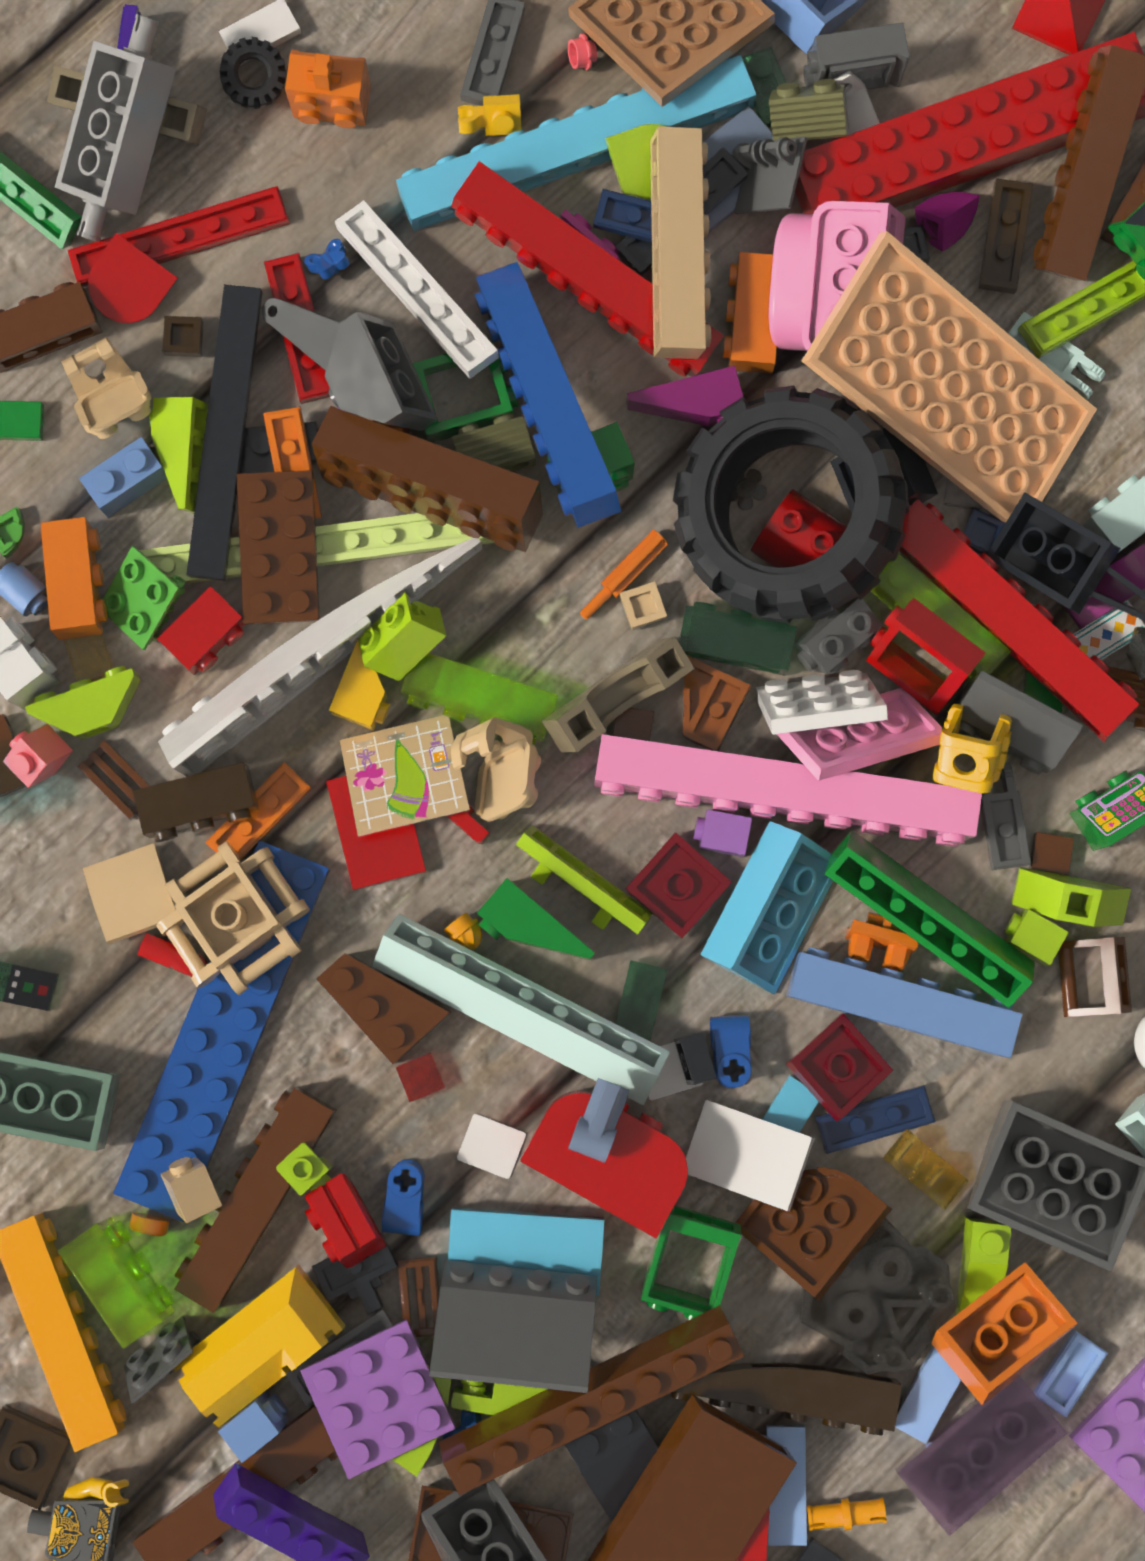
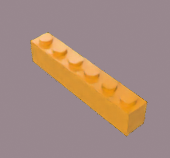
[0,1212,127,1452]

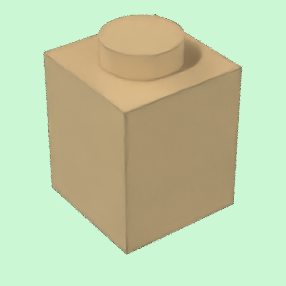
[161,1157,222,1223]

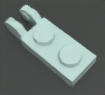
[1008,312,1105,400]

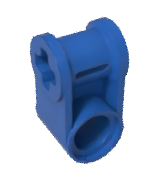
[710,1015,751,1089]
[382,1159,425,1236]

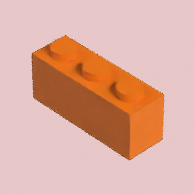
[722,252,777,374]
[41,517,108,640]

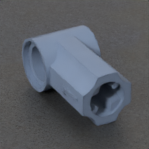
[568,1078,629,1163]

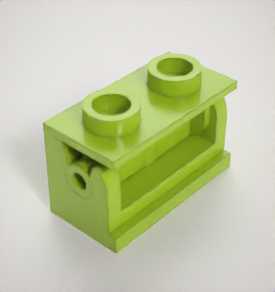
[358,593,447,681]

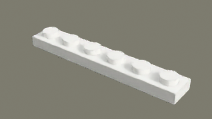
[335,200,499,379]

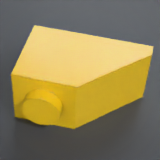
[329,641,390,731]

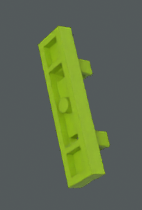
[515,825,653,935]

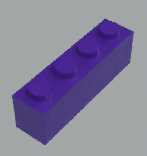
[213,1463,370,1561]

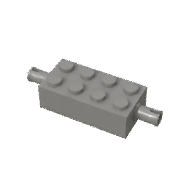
[55,14,176,242]

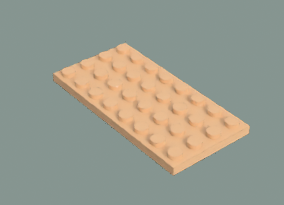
[802,231,1097,523]

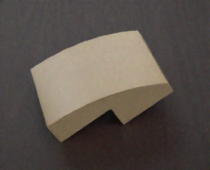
[83,843,176,945]

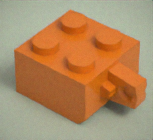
[285,50,371,128]

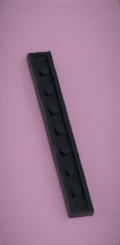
[186,284,263,581]

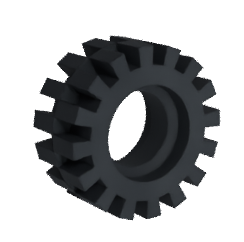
[219,37,286,109]

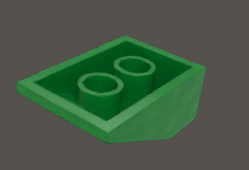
[477,878,595,960]

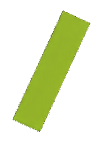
[1017,261,1145,359]

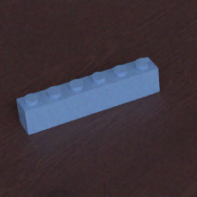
[786,947,1022,1058]

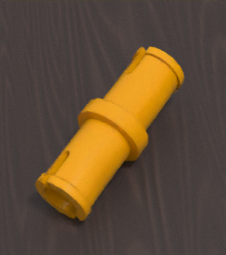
[806,1497,887,1531]

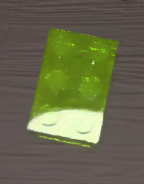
[58,1217,175,1349]

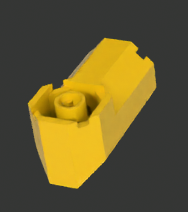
[173,1264,346,1428]

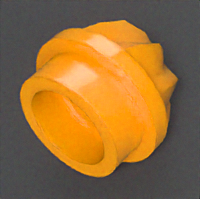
[444,912,483,950]

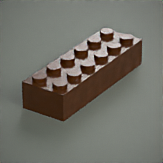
[312,406,543,553]

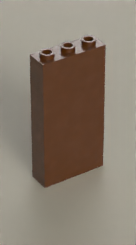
[588,1394,797,1561]

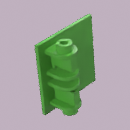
[103,546,186,650]

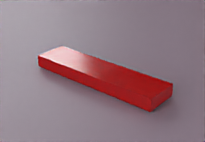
[264,253,330,404]

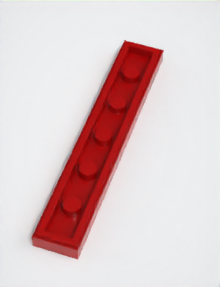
[67,186,290,287]

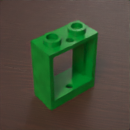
[413,341,518,443]
[641,1205,741,1320]

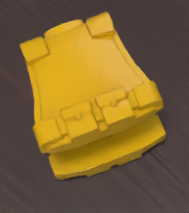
[933,704,1012,793]

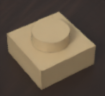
[620,581,667,630]

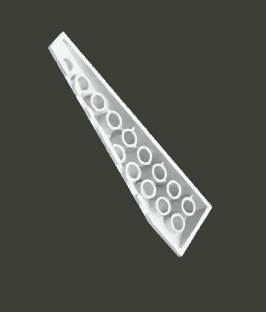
[158,538,482,777]

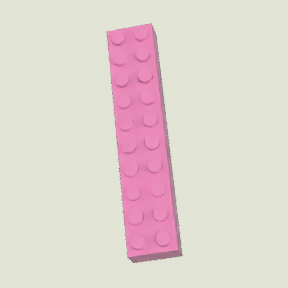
[594,734,982,847]

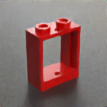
[866,597,986,715]

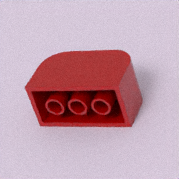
[520,1090,688,1239]

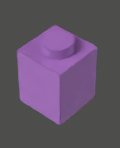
[693,809,752,857]

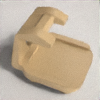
[61,337,151,439]
[451,717,541,822]

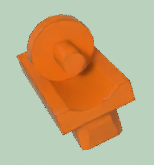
[845,912,918,972]

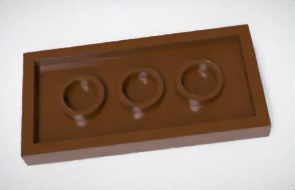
[237,470,320,625]

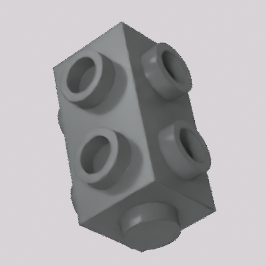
[793,597,883,674]

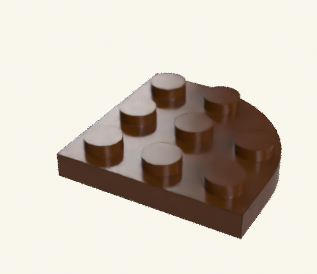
[735,1167,892,1301]

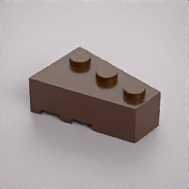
[316,953,452,1064]

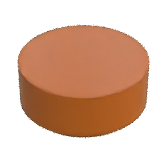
[129,1212,170,1236]

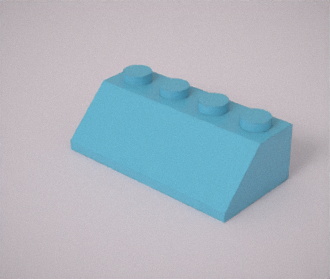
[700,821,833,995]

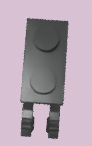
[981,762,1031,871]

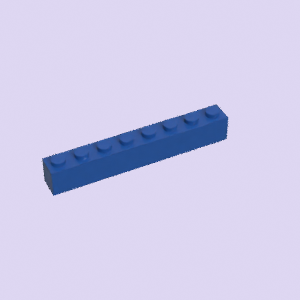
[474,262,621,528]

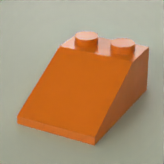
[931,1262,1078,1405]

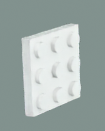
[756,670,888,735]

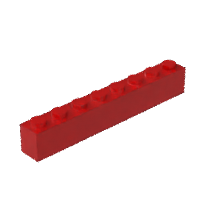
[451,161,724,377]
[899,499,1140,742]

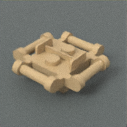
[156,841,310,995]

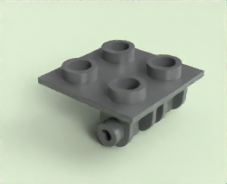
[732,136,808,214]
[124,1316,202,1404]

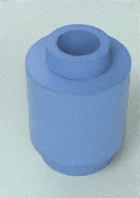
[0,562,48,616]

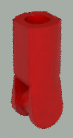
[137,933,208,977]

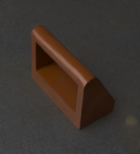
[1058,937,1132,1017]

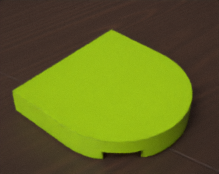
[605,124,666,201]

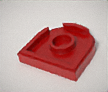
[88,233,178,323]

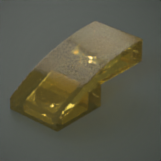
[883,1129,968,1210]

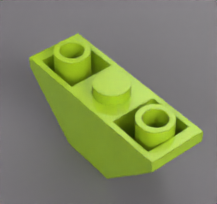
[25,666,141,740]
[1011,867,1131,927]

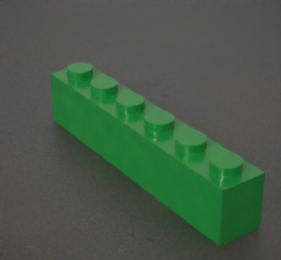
[825,830,1035,1008]

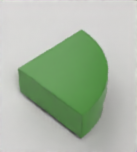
[0,506,25,559]

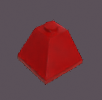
[1012,0,1105,55]

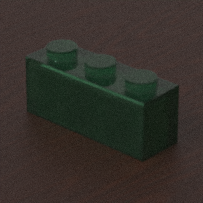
[679,602,797,676]

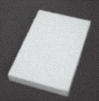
[686,1100,815,1212]

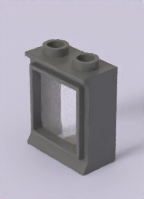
[803,22,910,90]

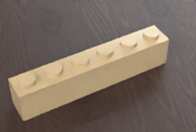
[650,126,711,359]

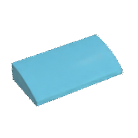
[448,1207,604,1295]

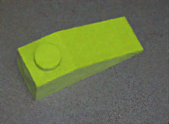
[149,397,209,514]
[956,1217,1011,1315]

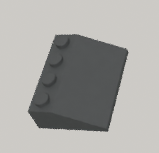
[967,1100,1145,1272]
[429,1260,597,1393]

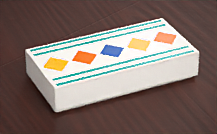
[1073,600,1145,660]

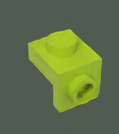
[276,1143,333,1197]

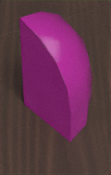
[915,192,980,252]

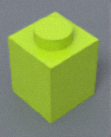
[1004,909,1069,966]

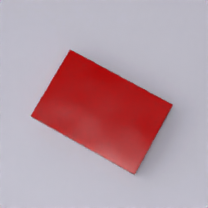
[326,776,427,890]

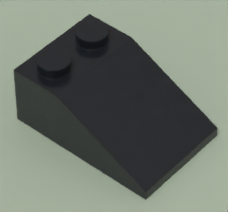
[565,1409,659,1521]

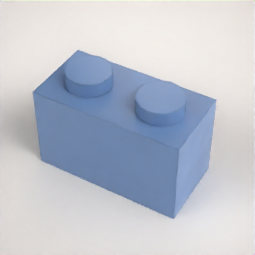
[79,437,167,518]
[218,1390,289,1463]

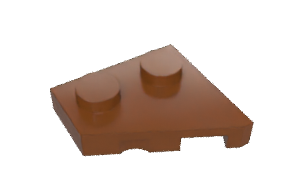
[683,655,751,752]

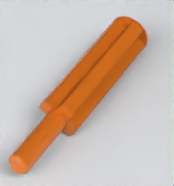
[580,529,669,620]

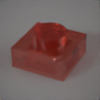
[396,1052,445,1102]

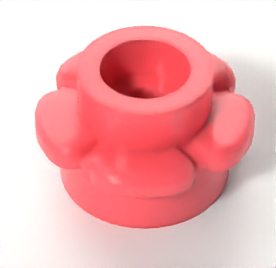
[568,33,597,71]

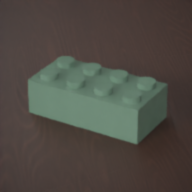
[0,1050,121,1151]

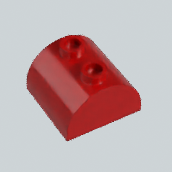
[750,489,847,568]

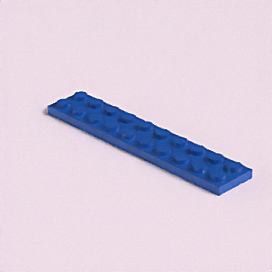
[113,840,330,1222]

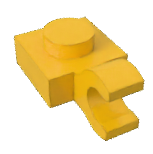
[458,94,522,136]

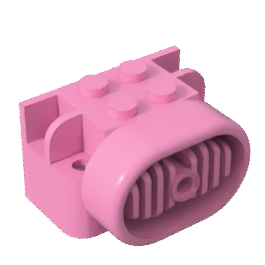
[769,201,906,351]

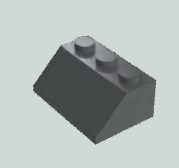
[956,670,1083,774]

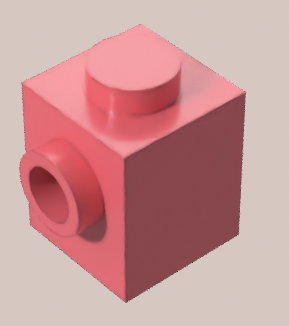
[3,724,73,788]

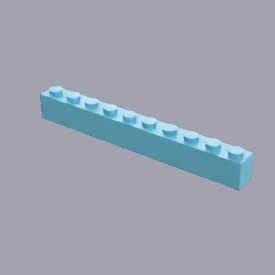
[396,55,756,232]

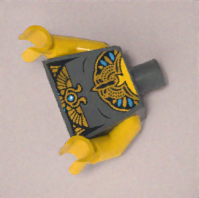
[27,1477,129,1561]

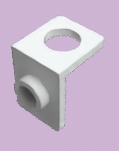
[834,71,880,135]

